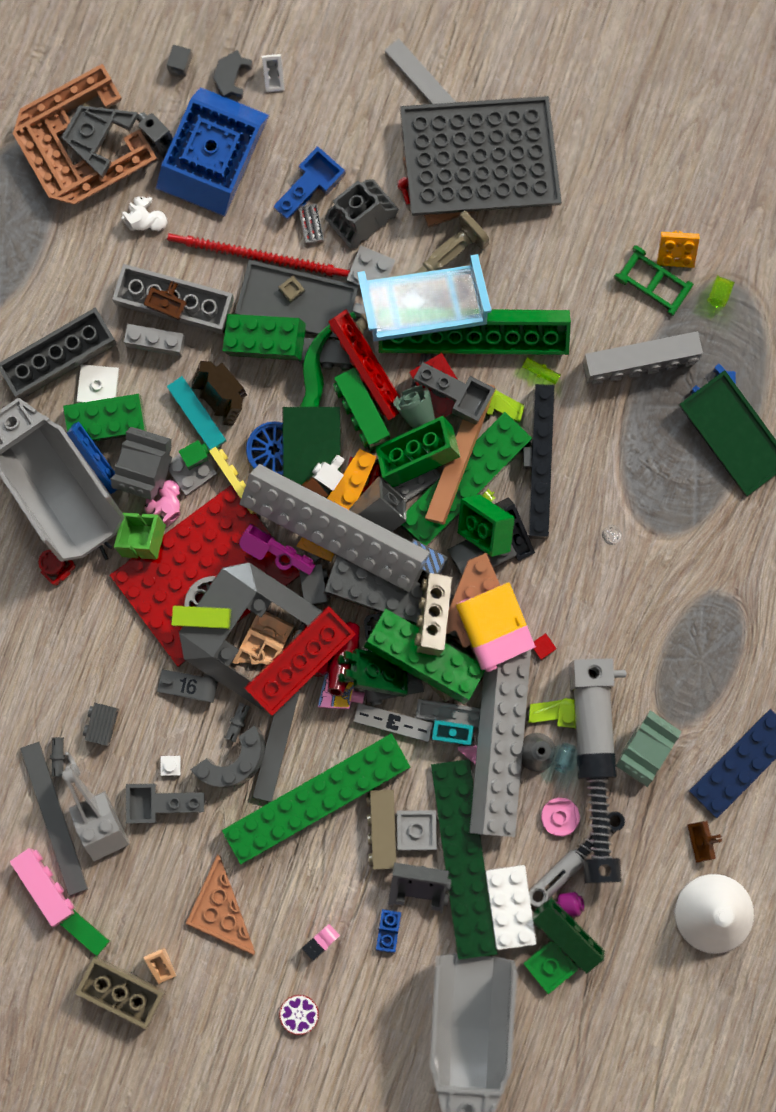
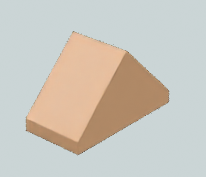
[144,948,176,984]

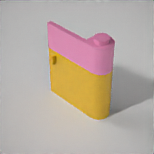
[455,582,535,672]

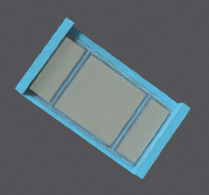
[357,254,492,342]

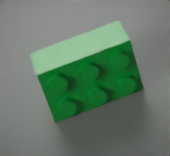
[457,494,514,557]

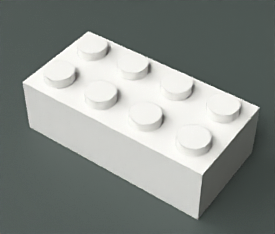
[485,865,536,950]

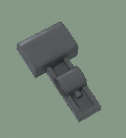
[413,362,495,424]
[126,784,205,823]

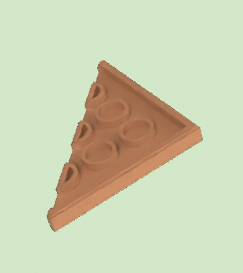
[186,855,255,955]

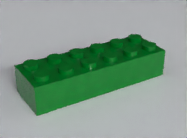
[363,609,486,705]

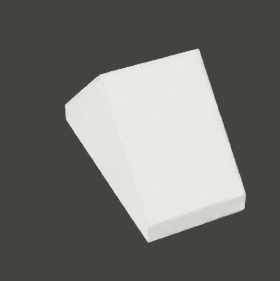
[262,54,285,92]

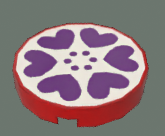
[280,995,319,1034]

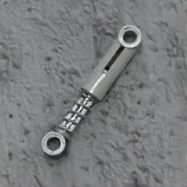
[529,811,625,906]

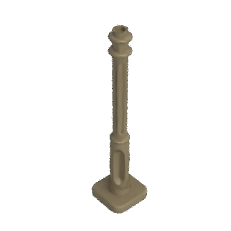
[354,211,489,335]

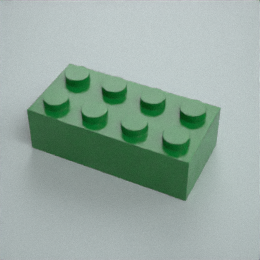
[222,314,306,361]
[333,367,390,451]
[63,394,147,442]
[376,416,461,488]

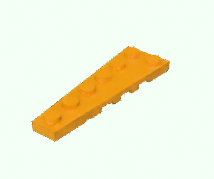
[296,449,377,562]

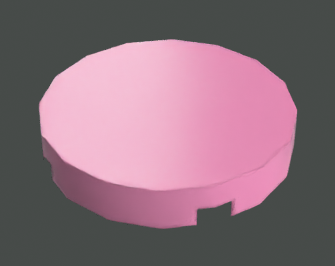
[541,797,580,836]

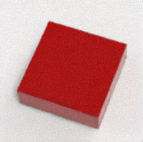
[533,633,557,660]

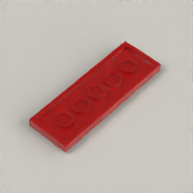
[328,309,400,420]
[244,606,356,716]

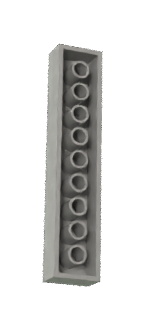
[240,464,430,593]
[470,649,531,837]

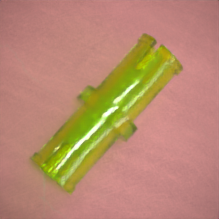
[522,357,561,385]

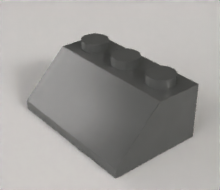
[447,540,517,577]

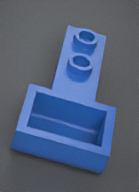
[273,146,345,220]

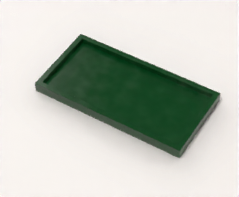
[678,370,776,497]
[282,407,341,498]

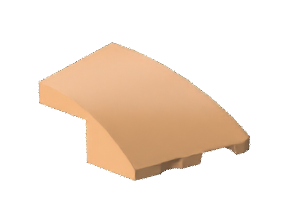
[232,611,294,665]

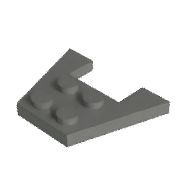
[62,105,139,179]

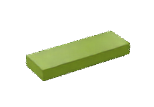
[172,606,231,629]

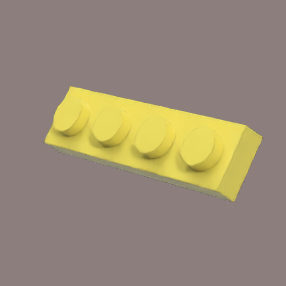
[209,447,257,515]

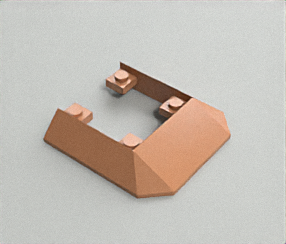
[13,64,157,205]

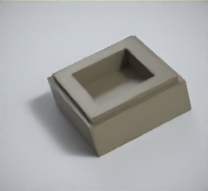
[279,276,305,303]

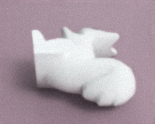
[121,197,167,231]

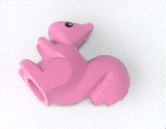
[145,480,181,527]

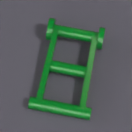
[613,245,694,316]

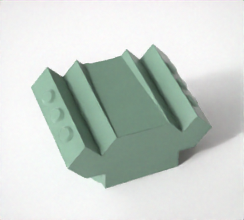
[616,710,681,787]

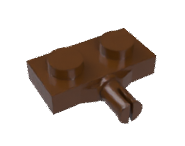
[144,281,187,320]
[687,820,722,863]

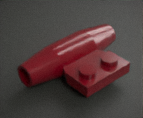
[313,622,360,696]

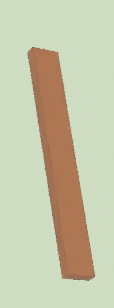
[425,384,496,525]

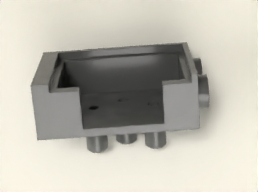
[388,862,451,913]

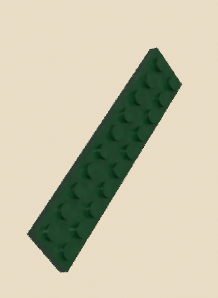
[431,759,497,960]

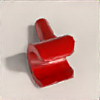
[397,177,410,205]

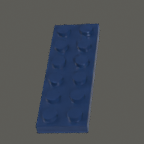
[688,709,776,819]

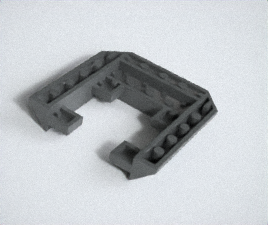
[179,562,322,711]

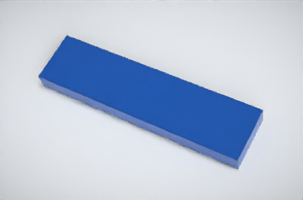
[67,421,117,494]

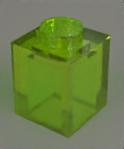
[707,276,735,308]

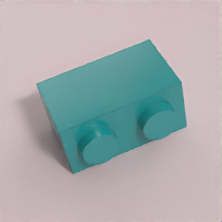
[432,720,473,746]

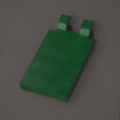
[338,649,408,697]

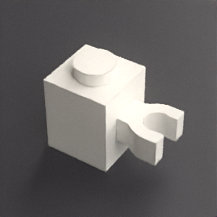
[312,455,345,491]

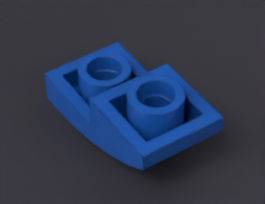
[376,909,401,954]

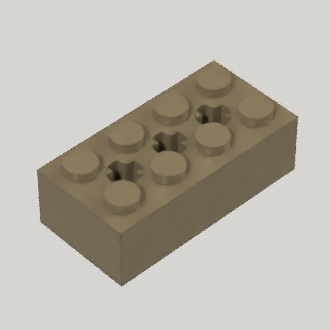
[75,956,166,1029]

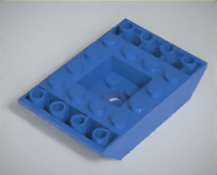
[156,87,269,217]

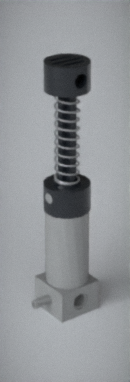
[569,658,627,884]

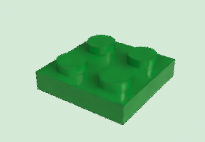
[523,941,579,994]

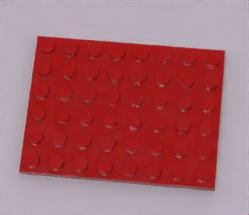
[110,485,300,667]

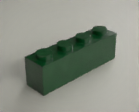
[532,897,605,974]

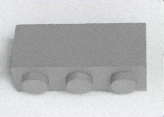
[124,324,186,357]

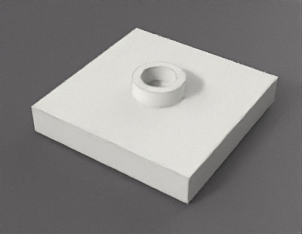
[77,365,119,403]

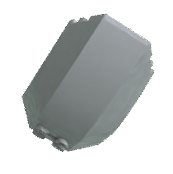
[0,398,125,561]
[430,954,517,1112]

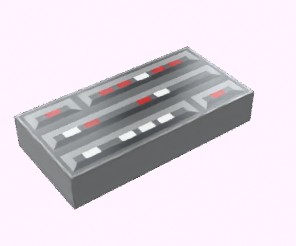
[299,204,324,245]

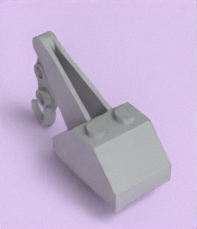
[62,752,130,861]

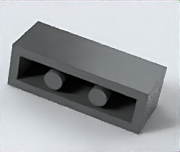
[299,338,356,370]

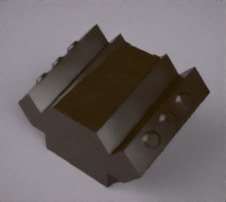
[191,361,247,426]

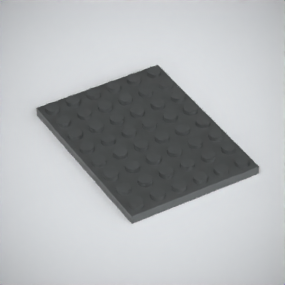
[400,96,562,216]

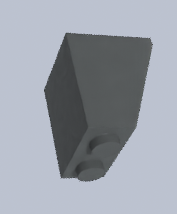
[349,476,406,532]

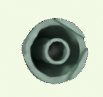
[393,385,435,429]

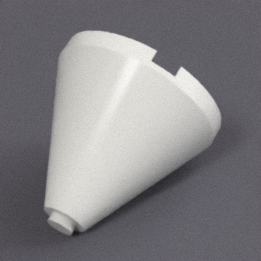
[675,874,754,954]

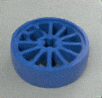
[246,421,283,476]

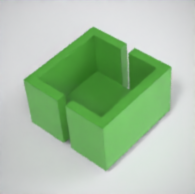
[114,513,166,559]

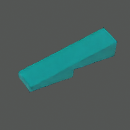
[167,376,227,450]

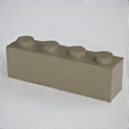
[367,790,396,869]

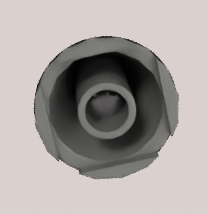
[521,733,556,771]

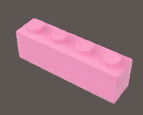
[10,848,75,927]

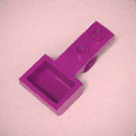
[240,523,316,575]

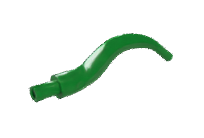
[300,312,356,407]

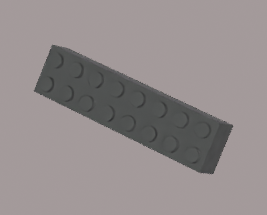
[324,555,460,640]

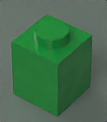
[179,440,210,470]

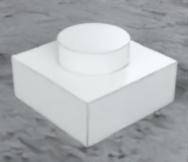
[161,756,181,776]

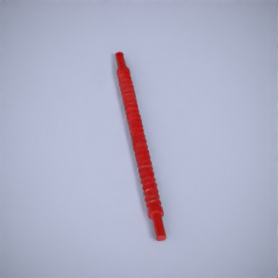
[167,233,350,277]

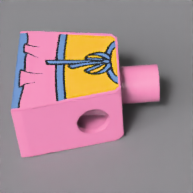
[318,674,365,710]

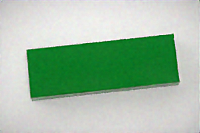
[60,909,110,956]

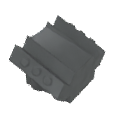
[325,179,399,249]
[111,427,172,500]

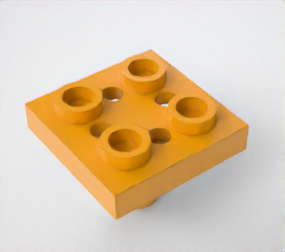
[657,230,700,268]

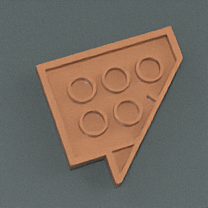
[446,553,500,648]

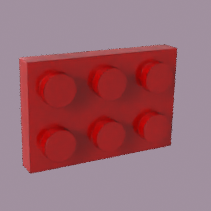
[409,353,458,418]

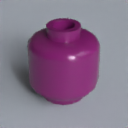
[557,892,585,918]

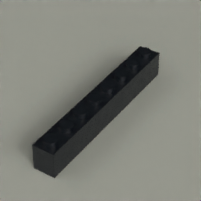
[528,384,555,539]

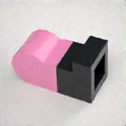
[302,924,340,961]

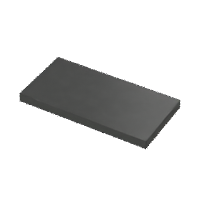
[235,260,359,340]

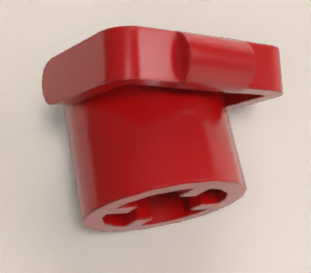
[38,549,76,586]

